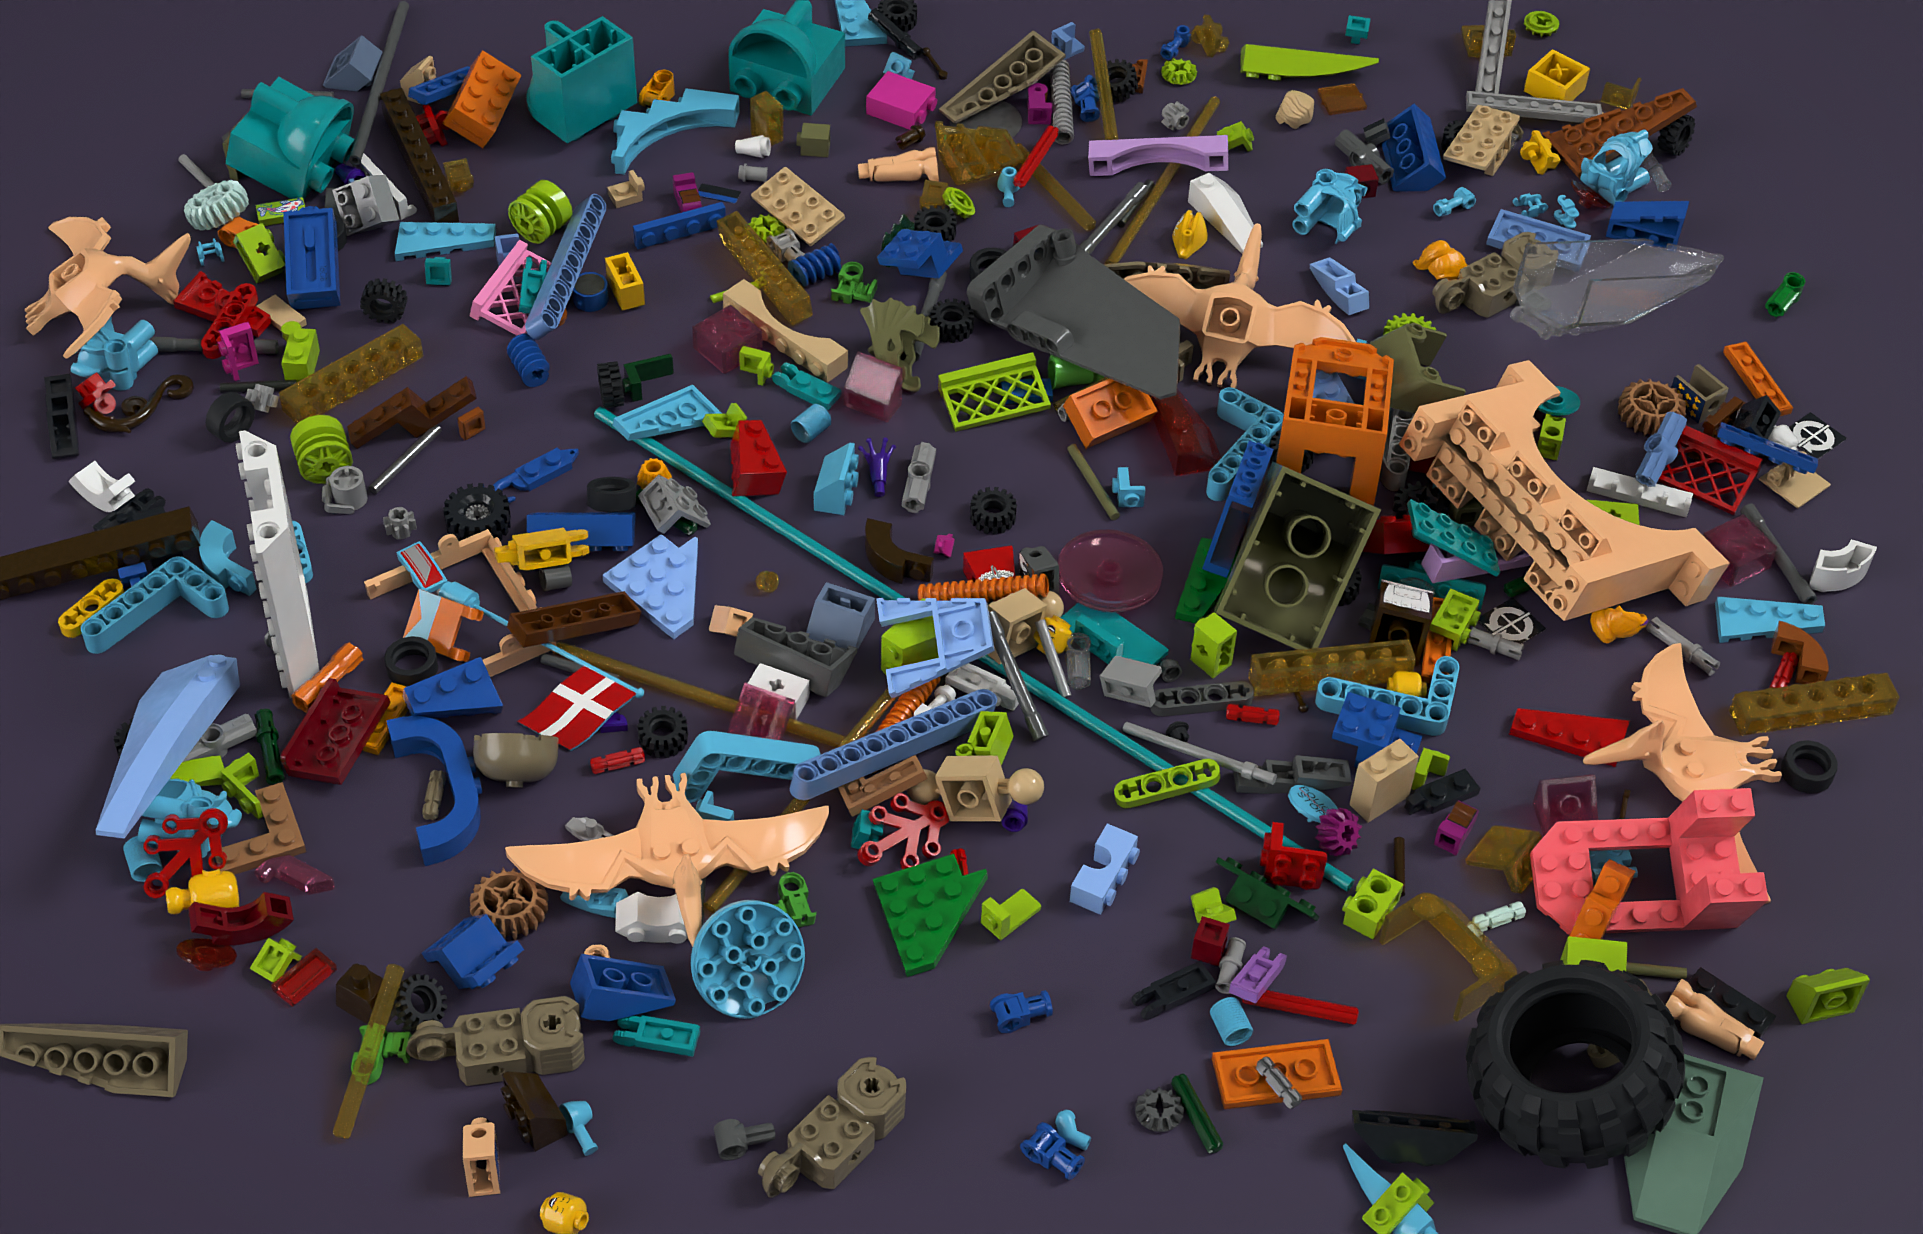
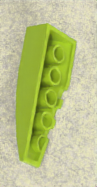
[1241,44,1379,81]

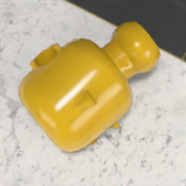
[165,869,239,915]

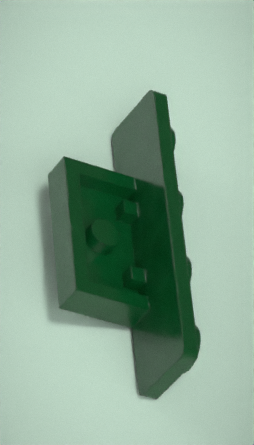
[1216,857,1320,930]

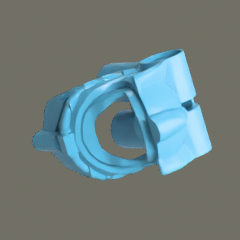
[1580,129,1653,206]
[1292,169,1367,244]
[71,316,158,391]
[138,779,242,858]

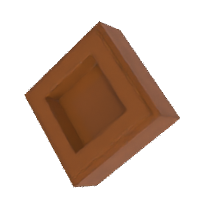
[457,407,486,440]

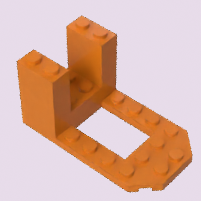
[1276,337,1394,506]

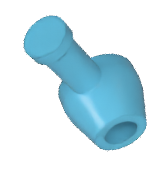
[997,167,1020,207]
[559,1101,598,1156]

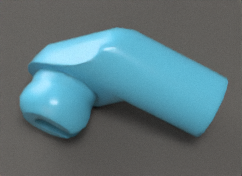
[1055,1110,1091,1151]

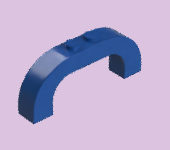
[386,716,482,866]

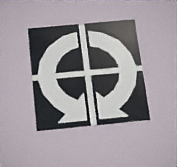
[1789,412,1847,459]
[1478,598,1546,644]

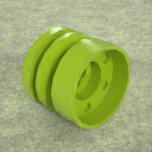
[508,180,573,244]
[290,415,353,484]

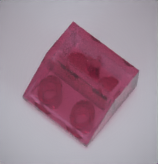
[844,352,903,423]
[727,683,795,741]

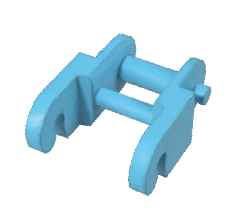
[1513,193,1548,218]
[1554,195,1579,229]
[196,238,225,267]

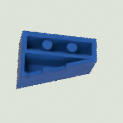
[1605,201,1690,254]
[402,657,503,719]

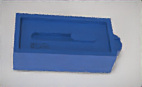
[283,206,341,310]

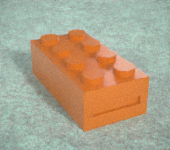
[443,50,521,148]

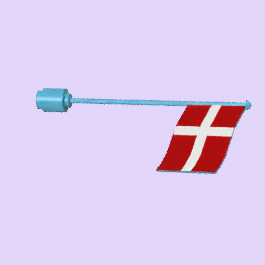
[438,581,644,751]

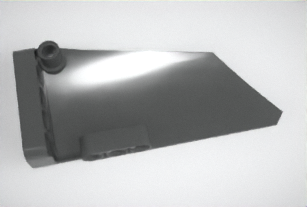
[967,225,1180,399]

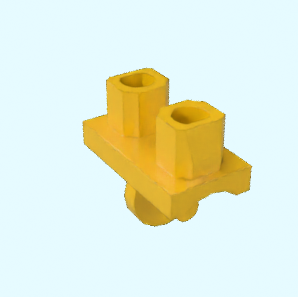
[1520,130,1560,175]

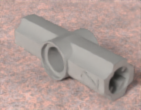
[902,442,936,513]
[183,714,257,762]

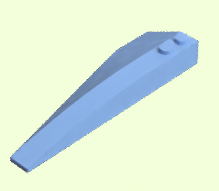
[96,655,240,838]

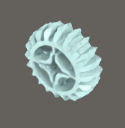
[184,180,249,230]

